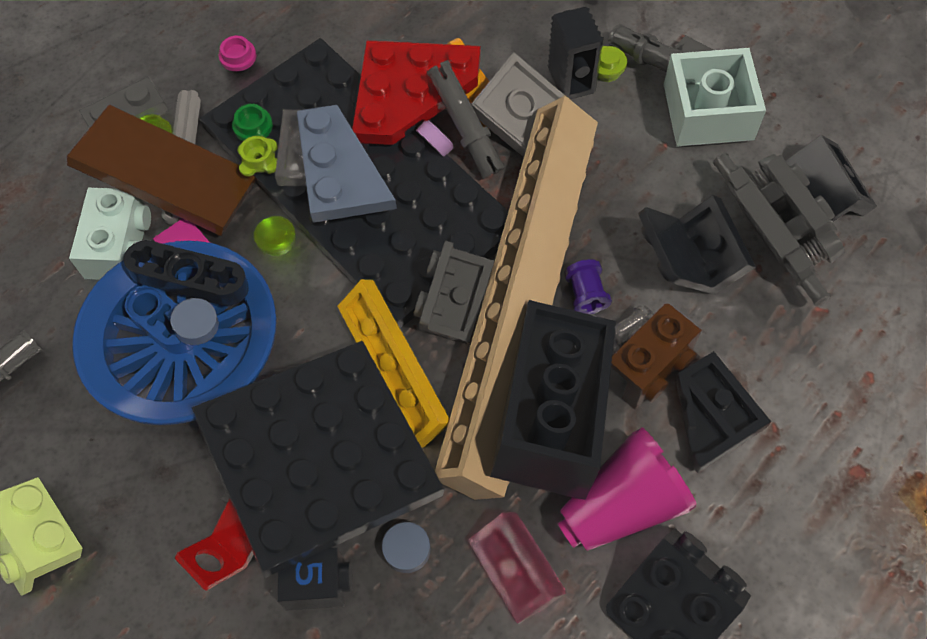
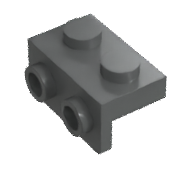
[414,241,494,345]

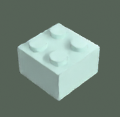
[663,48,766,146]

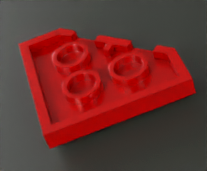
[352,40,481,145]

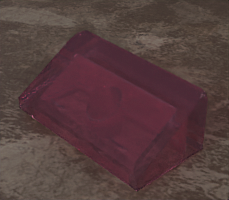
[467,512,566,624]

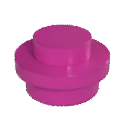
[218,35,257,72]

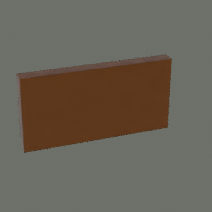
[67,105,255,236]

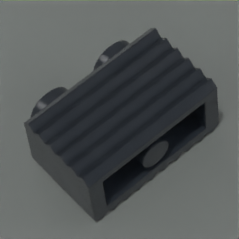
[547,7,604,100]

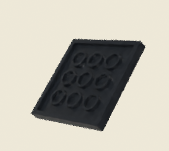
[191,341,444,578]

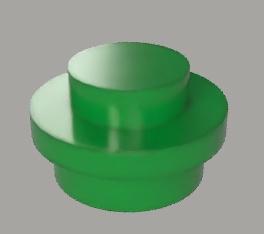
[232,104,273,141]

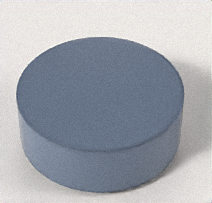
[170,298,219,345]
[382,522,431,573]

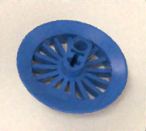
[73,241,277,425]

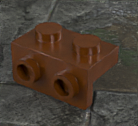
[611,304,702,410]

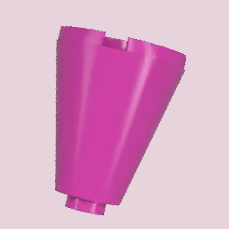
[557,427,697,551]

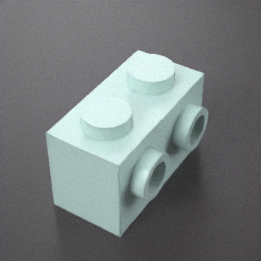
[69,187,151,280]

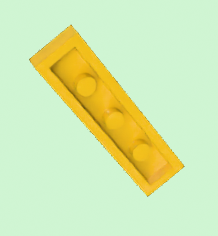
[337,279,450,448]

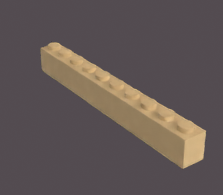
[435,96,598,500]

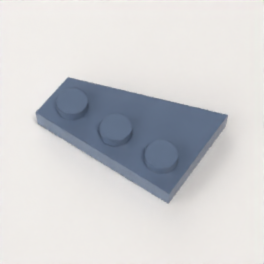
[297,105,397,223]

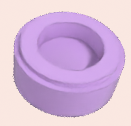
[416,120,454,157]

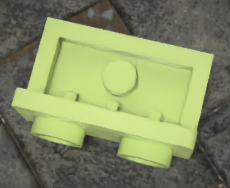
[0,477,83,596]

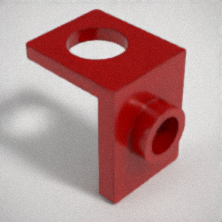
[175,498,254,591]

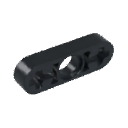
[124,240,249,306]

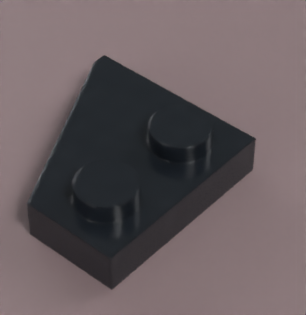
[675,351,771,473]

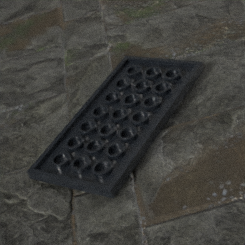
[199,38,509,328]

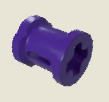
[564,259,612,315]

